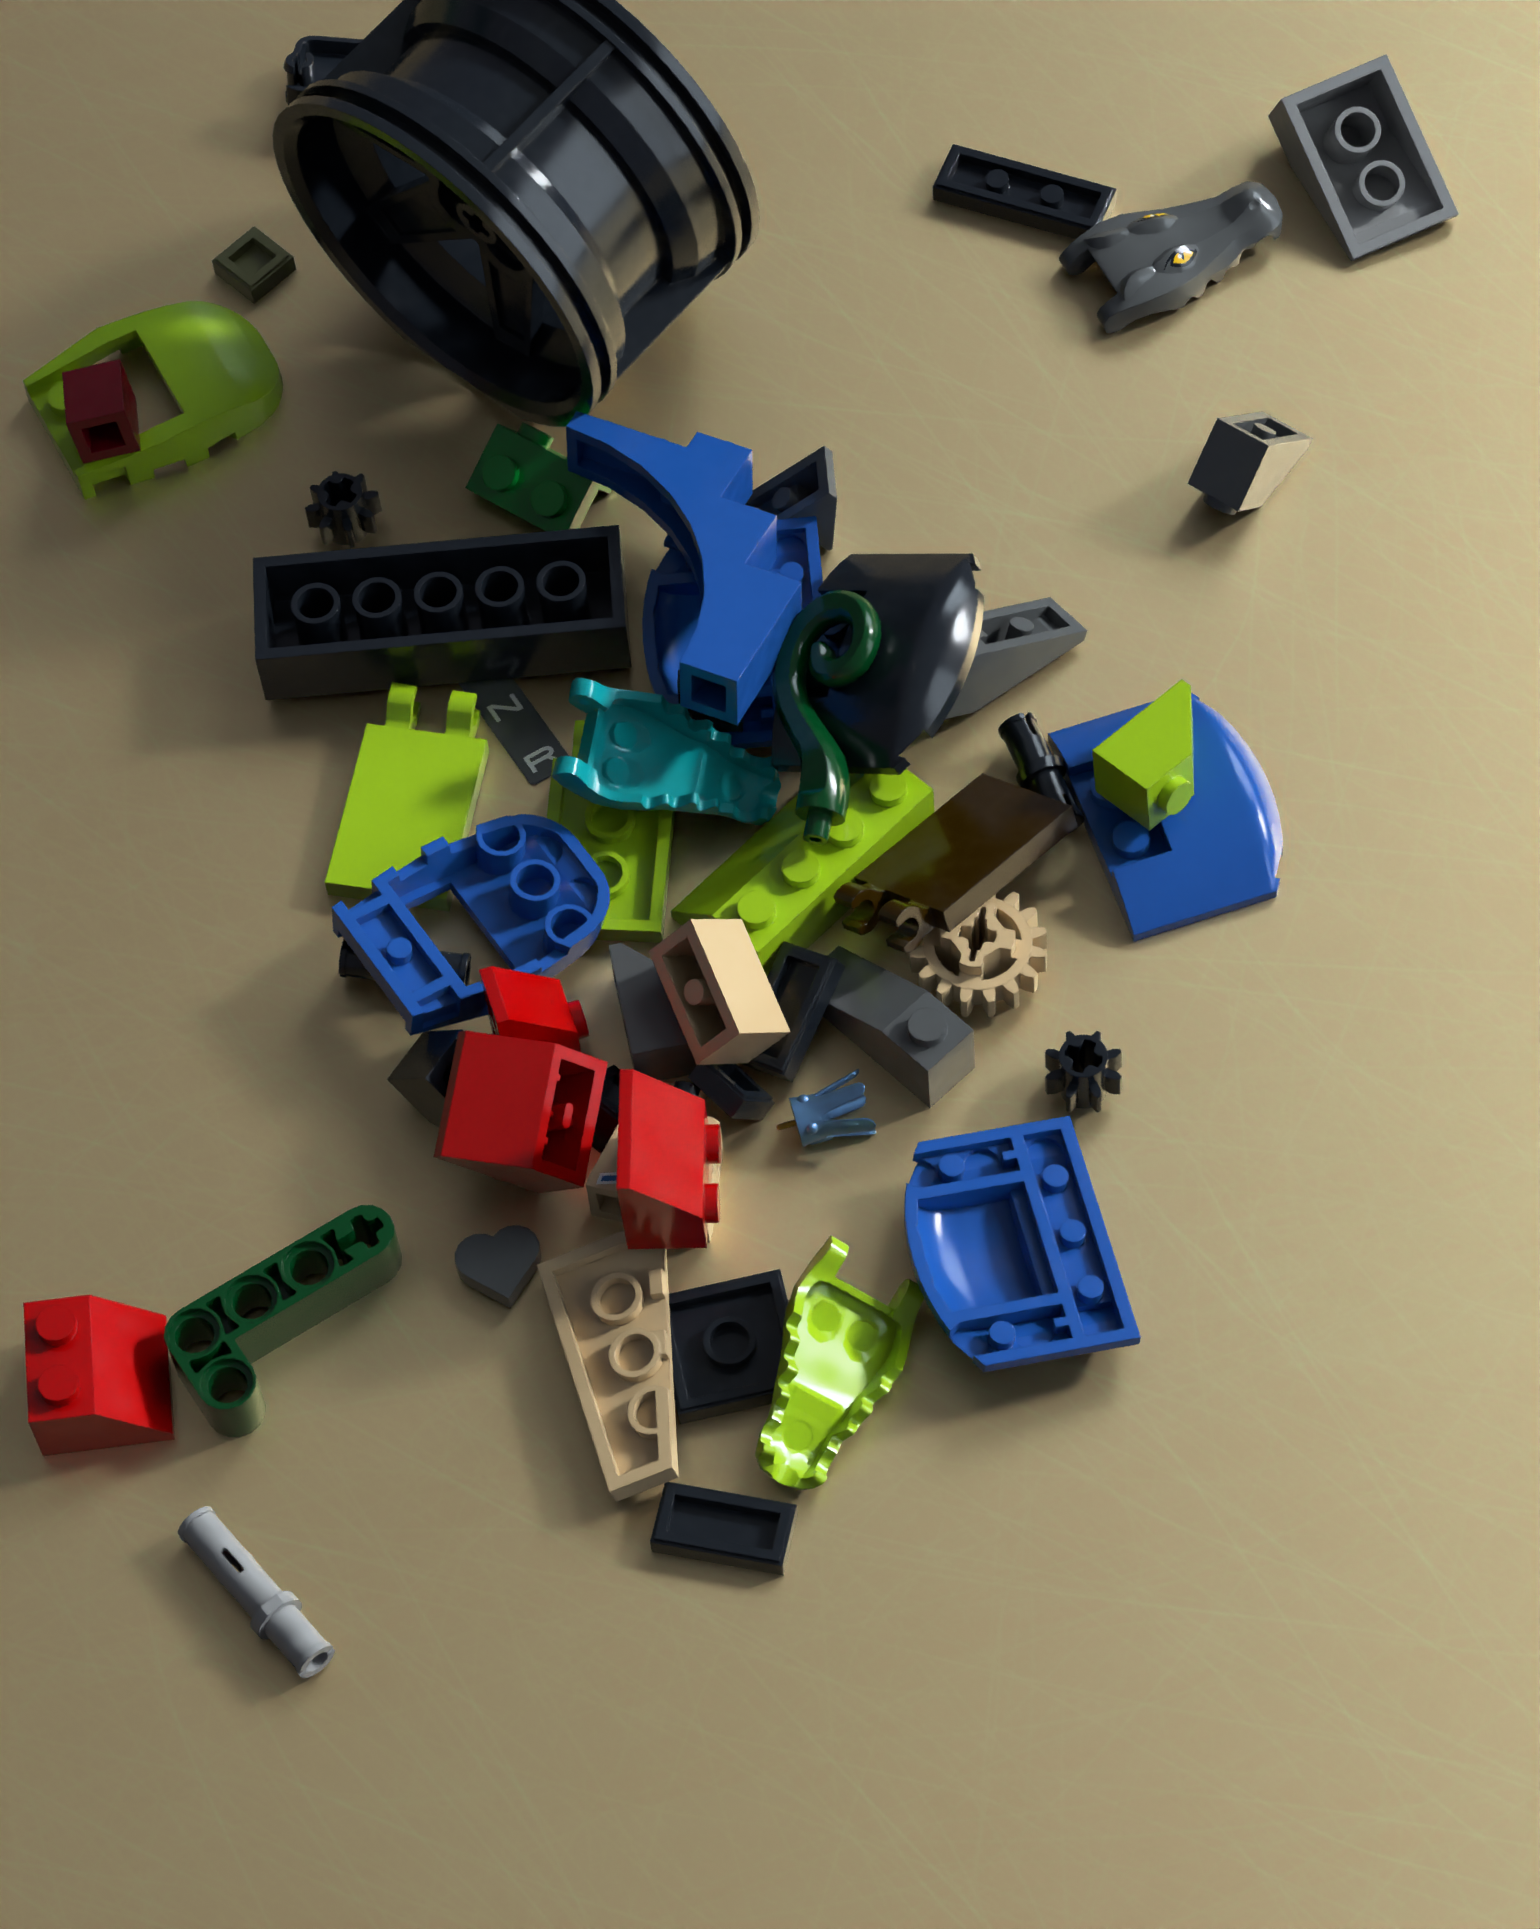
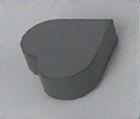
[455,1225,541,1308]

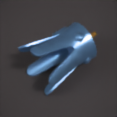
[776,1068,877,1147]

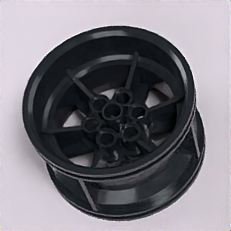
[272,0,760,427]

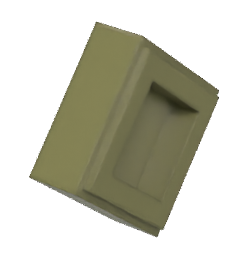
[212,226,296,304]

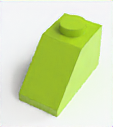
[1092,679,1194,831]

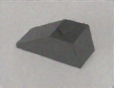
[946,597,1087,719]
[823,946,975,1108]

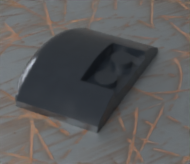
[771,553,984,775]

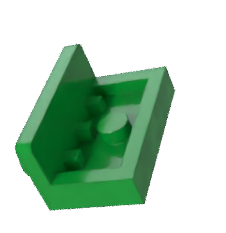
[465,422,612,531]

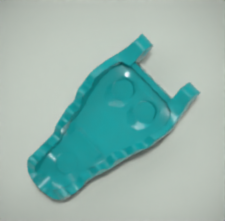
[552,678,781,826]

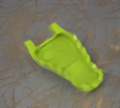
[755,1235,924,1490]

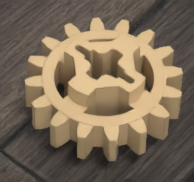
[909,891,1047,1017]

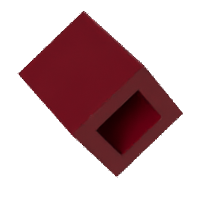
[62,359,141,464]

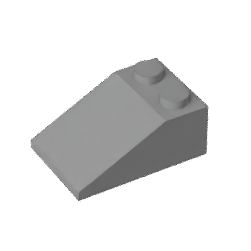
[1268,54,1459,261]

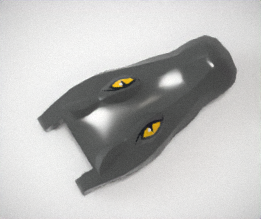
[1059,181,1283,333]

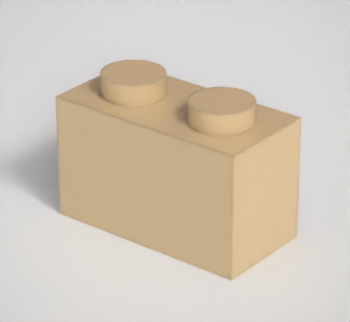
[648,919,791,1065]

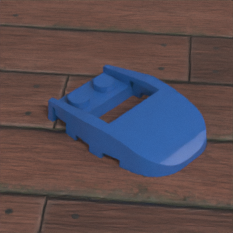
[332,814,610,1036]

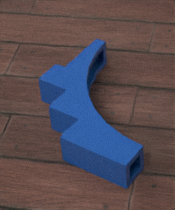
[566,411,802,725]

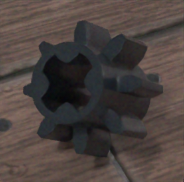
[305,471,382,548]
[1045,1031,1122,1112]

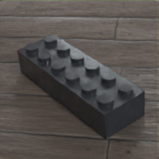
[253,525,632,700]

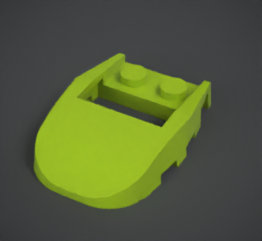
[23,301,283,500]

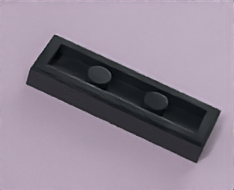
[933,144,1117,239]

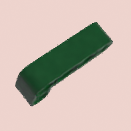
[164,1205,402,1437]

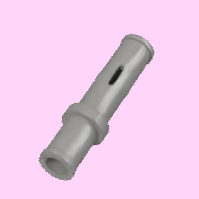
[178,1506,335,1678]

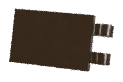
[833,773,1078,953]

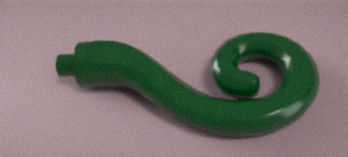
[772,590,881,845]

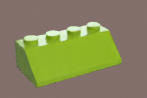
[671,769,934,976]

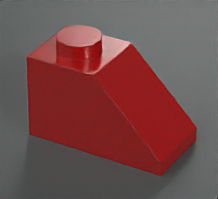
[479,966,589,1052]

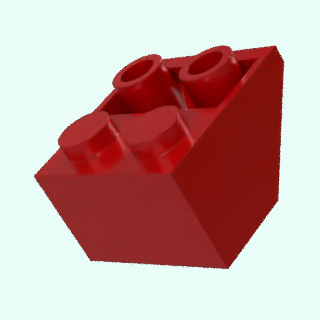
[434,1031,608,1193]

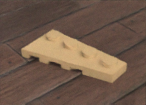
[537,1230,679,1502]

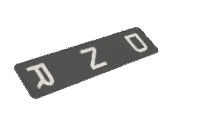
[458,678,569,785]

